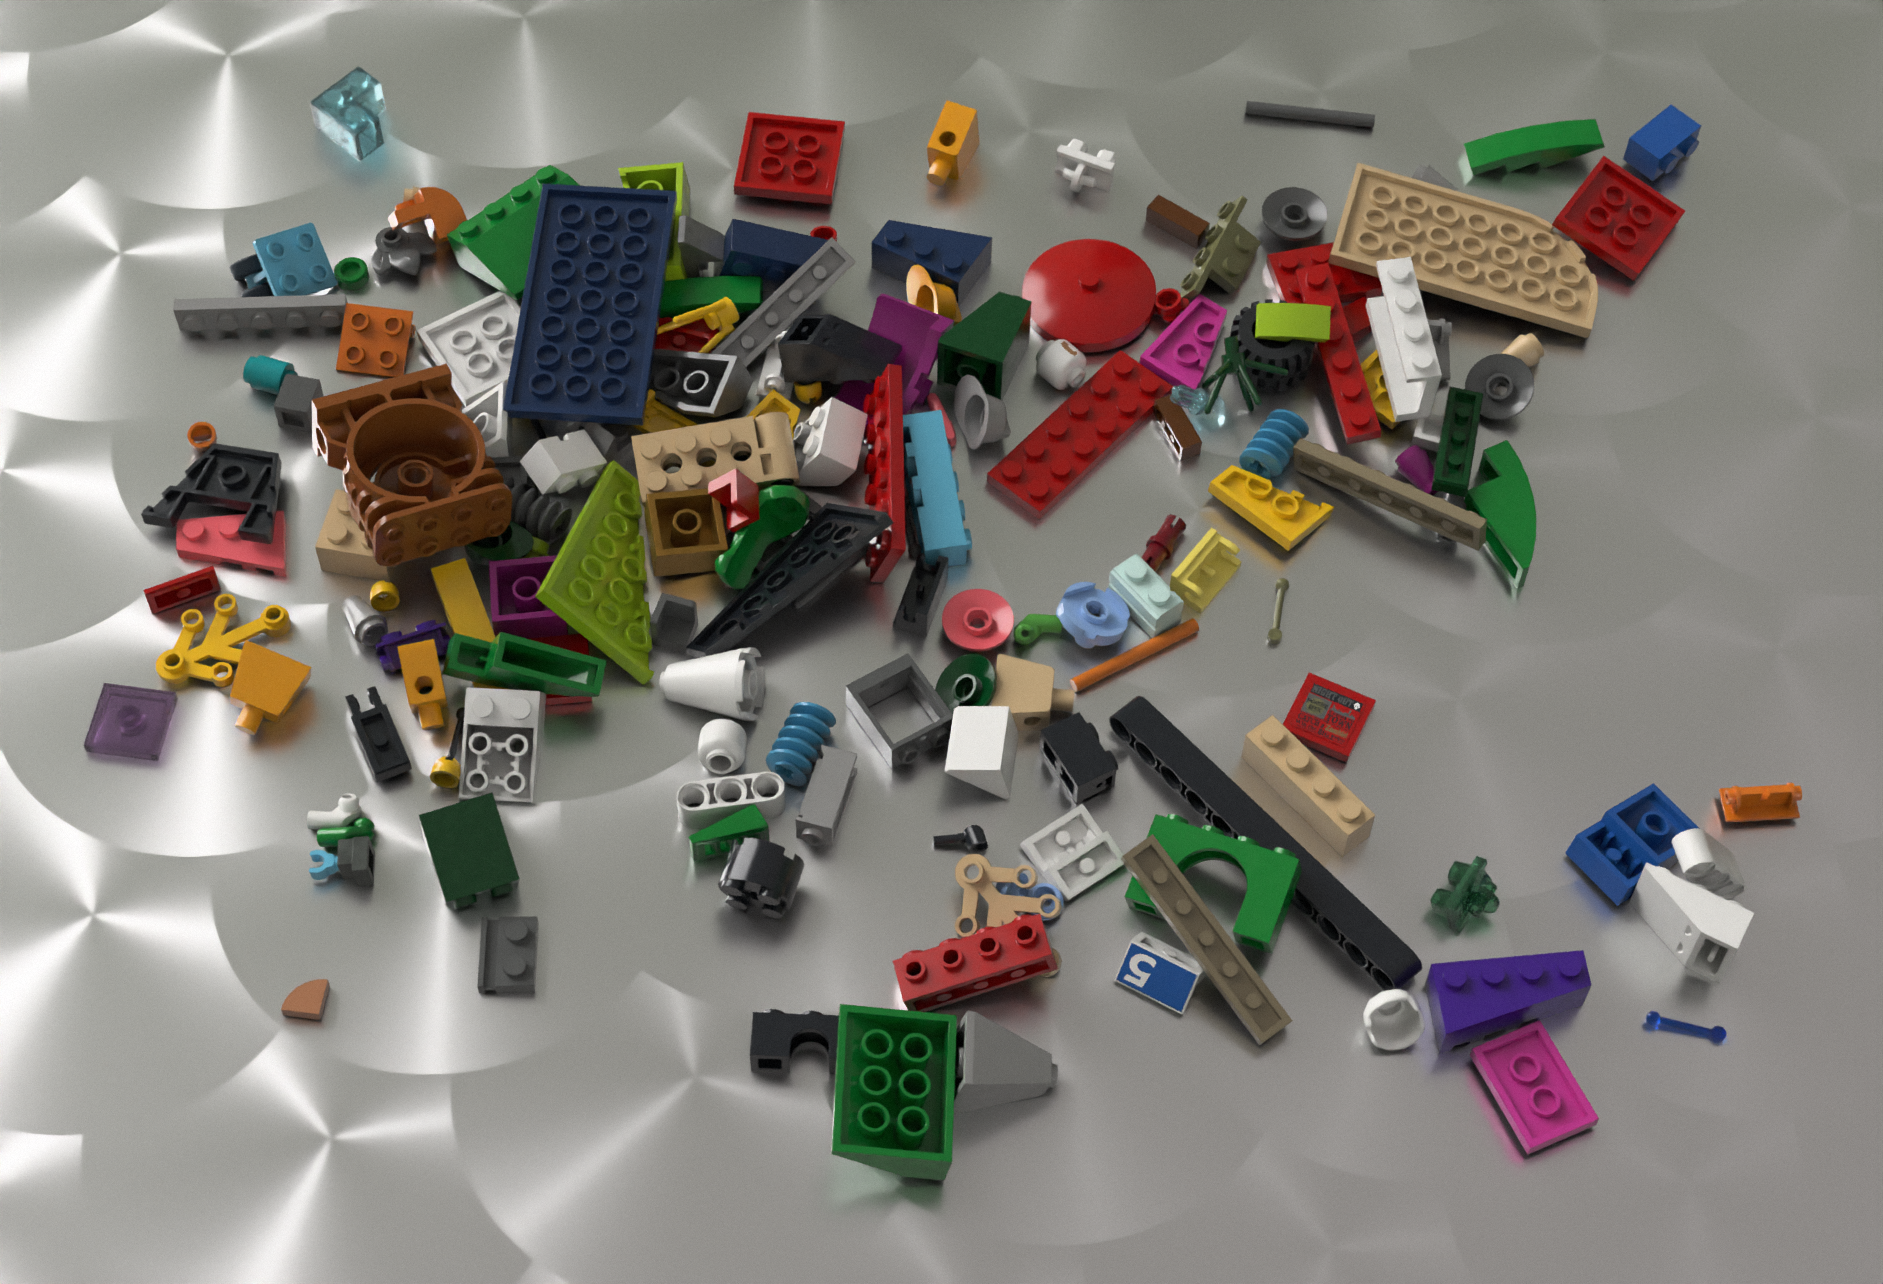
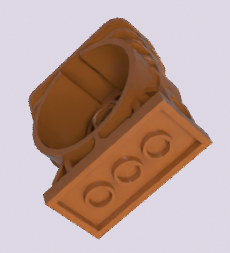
[312,363,512,567]

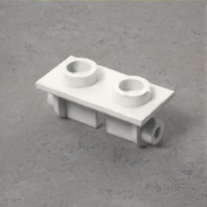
[756,331,794,401]

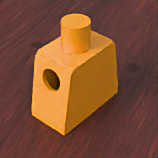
[926,100,980,186]
[397,639,448,730]
[230,640,311,735]

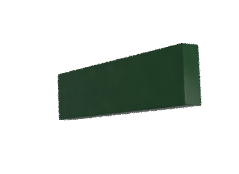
[1431,386,1483,497]

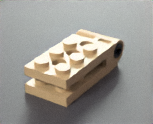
[631,412,800,512]

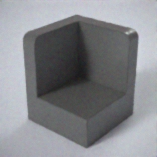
[273,374,324,433]
[650,593,698,654]

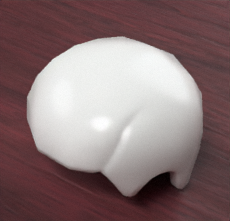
[1363,989,1425,1051]

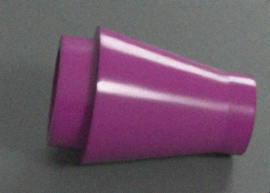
[1395,445,1439,496]

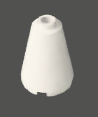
[659,647,765,721]

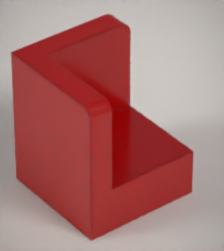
[708,469,759,532]

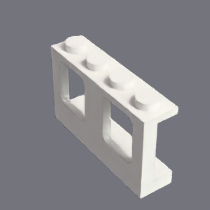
[1366,257,1442,422]

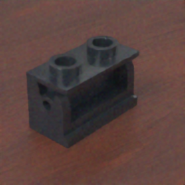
[1039,712,1118,805]

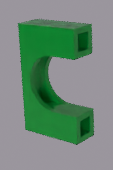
[1124,814,1302,954]

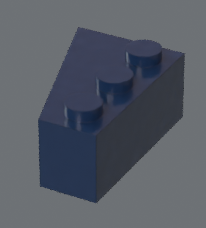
[713,218,828,291]
[871,220,992,306]

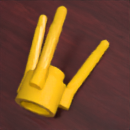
[657,297,739,353]

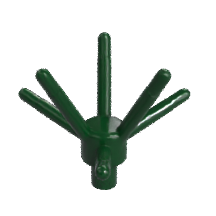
[1202,336,1288,414]

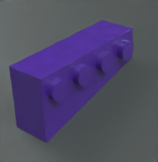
[1425,950,1592,1054]

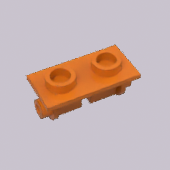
[1719,782,1802,823]

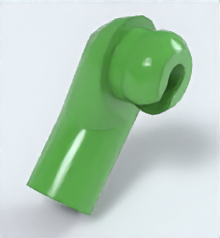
[1013,614,1062,645]

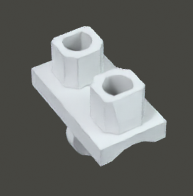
[1055,139,1116,193]

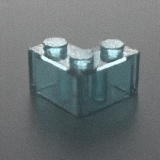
[310,66,386,161]

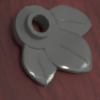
[371,227,437,276]

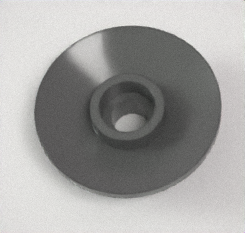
[1261,187,1328,241]
[1465,354,1534,420]

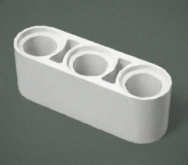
[676,772,785,829]
[1671,828,1746,900]

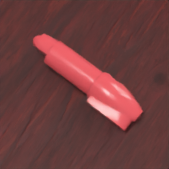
[927,393,956,447]

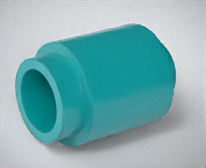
[243,355,298,395]

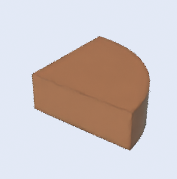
[281,979,330,1020]

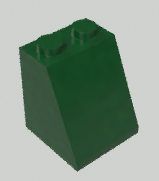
[937,292,1032,401]
[419,792,520,909]

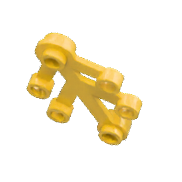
[156,594,291,687]

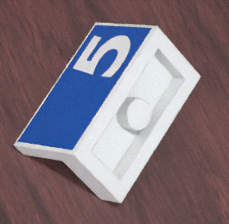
[1114,931,1206,1014]

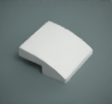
[1020,803,1125,902]

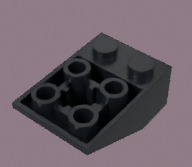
[778,314,902,385]

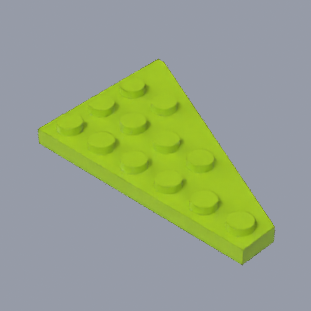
[535,460,654,685]

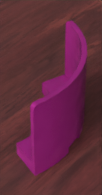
[835,294,954,437]

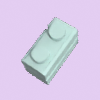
[1108,554,1184,638]

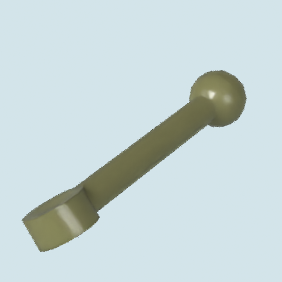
[1267,578,1289,644]

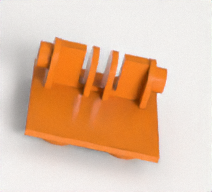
[336,303,416,377]

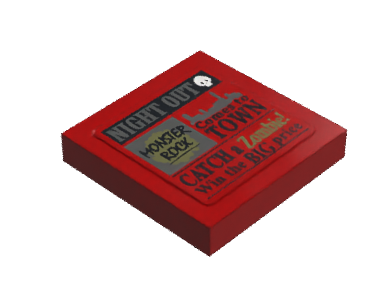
[1283,672,1376,763]

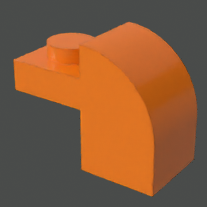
[388,187,467,245]

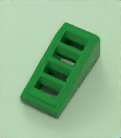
[689,804,770,861]

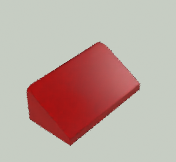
[143,566,221,614]

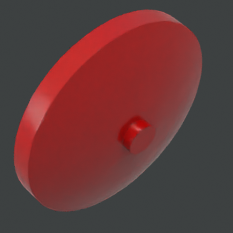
[1022,239,1156,352]

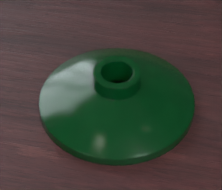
[935,654,997,714]

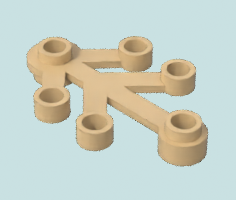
[955,854,1062,977]

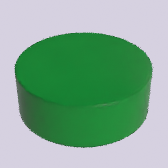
[334,257,369,291]

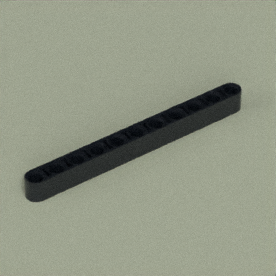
[1109,696,1422,991]

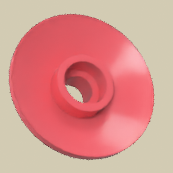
[942,589,1014,652]

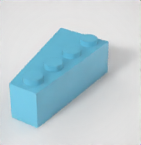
[903,410,972,567]

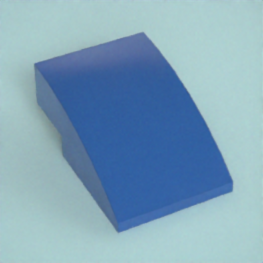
[1565,783,1700,906]

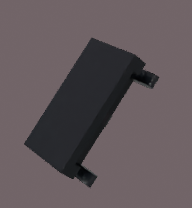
[893,553,948,637]

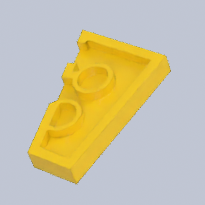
[1208,465,1334,551]

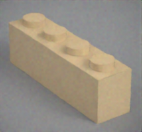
[1241,715,1375,857]

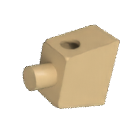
[991,654,1075,731]

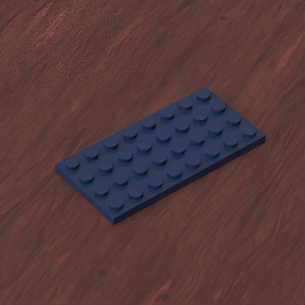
[503,184,677,426]

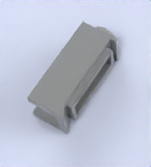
[796,745,857,847]

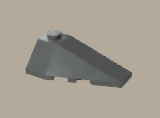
[649,349,753,417]

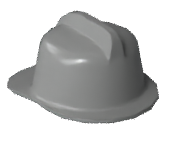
[954,375,1011,450]

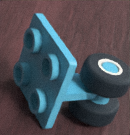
[230,223,337,297]

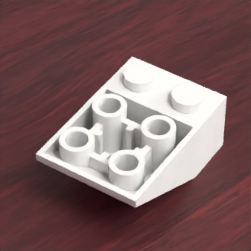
[459,687,546,803]
[1629,862,1754,983]

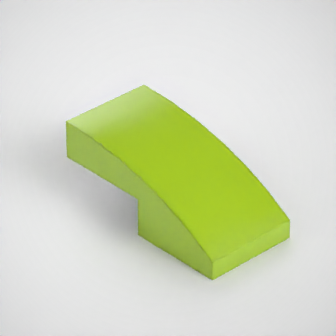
[1255,303,1331,343]

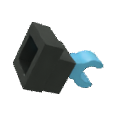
[309,836,375,887]

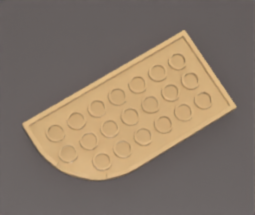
[1328,163,1598,338]

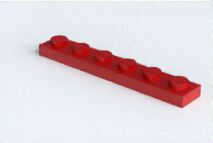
[1295,263,1381,445]

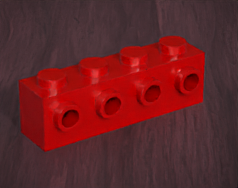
[893,913,1058,1012]

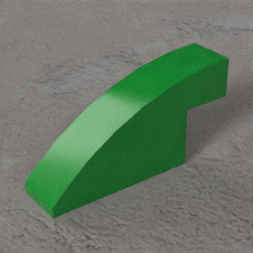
[1464,440,1537,589]
[442,632,607,697]

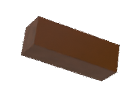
[1146,194,1210,249]
[1153,394,1202,461]

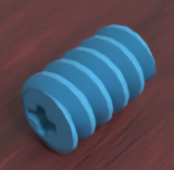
[1239,409,1309,480]
[766,702,836,786]

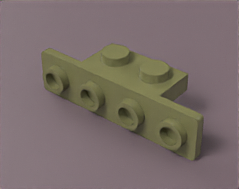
[1180,195,1261,300]

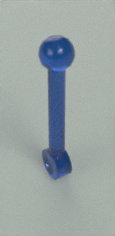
[1645,1011,1727,1043]

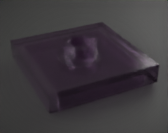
[83,683,178,761]

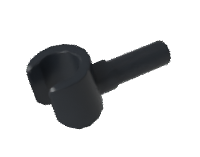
[933,825,988,853]

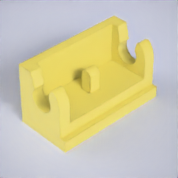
[1170,527,1241,614]

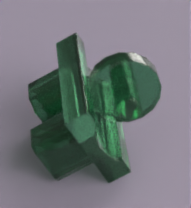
[1431,856,1500,933]

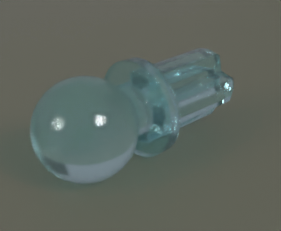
[1170,385,1225,421]

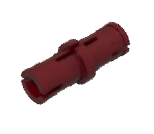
[1141,514,1186,572]

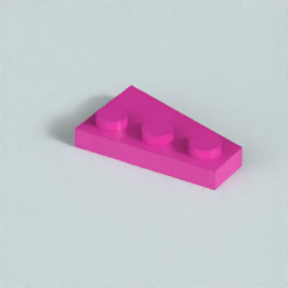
[1139,294,1227,398]

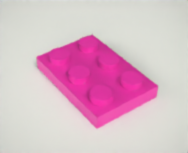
[1470,1020,1599,1154]

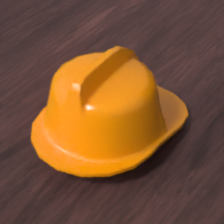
[906,264,962,326]

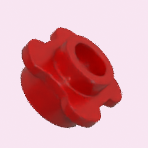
[1153,288,1190,323]

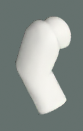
[307,793,361,830]

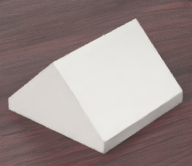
[462,382,513,457]
[945,706,1019,800]

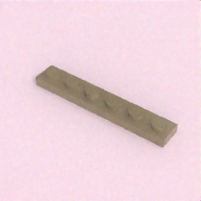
[1293,438,1487,551]
[1121,834,1292,1045]

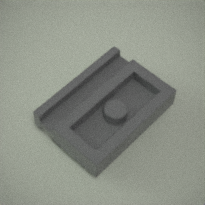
[477,916,539,993]

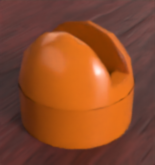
[187,422,217,452]

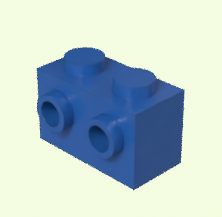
[1623,104,1701,181]

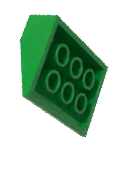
[447,165,580,300]
[831,1004,957,1180]

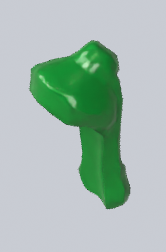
[714,485,810,590]

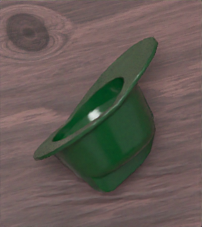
[464,521,534,566]

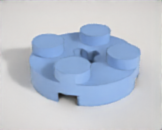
[1056,582,1130,648]

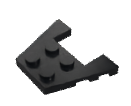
[141,443,282,544]

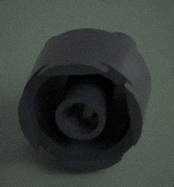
[718,838,804,919]

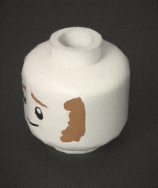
[1036,339,1086,390]

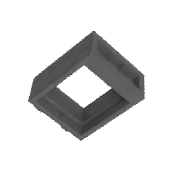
[846,653,953,769]

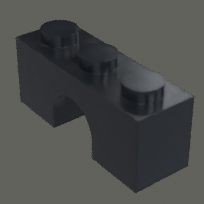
[750,1009,839,1075]

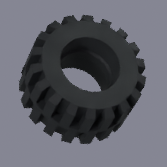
[1230,299,1316,392]

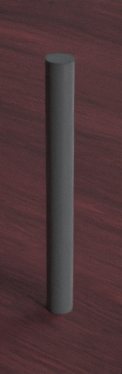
[1245,101,1375,128]

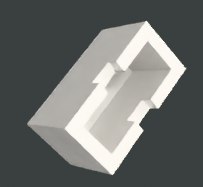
[520,429,607,495]

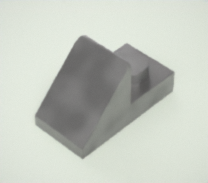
[678,216,725,278]
[585,422,642,477]

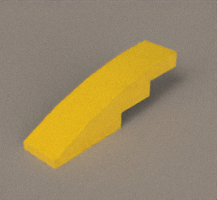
[431,558,514,690]

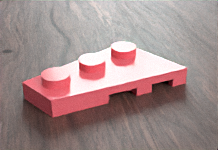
[176,511,286,577]

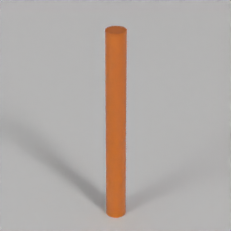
[1070,618,1199,692]

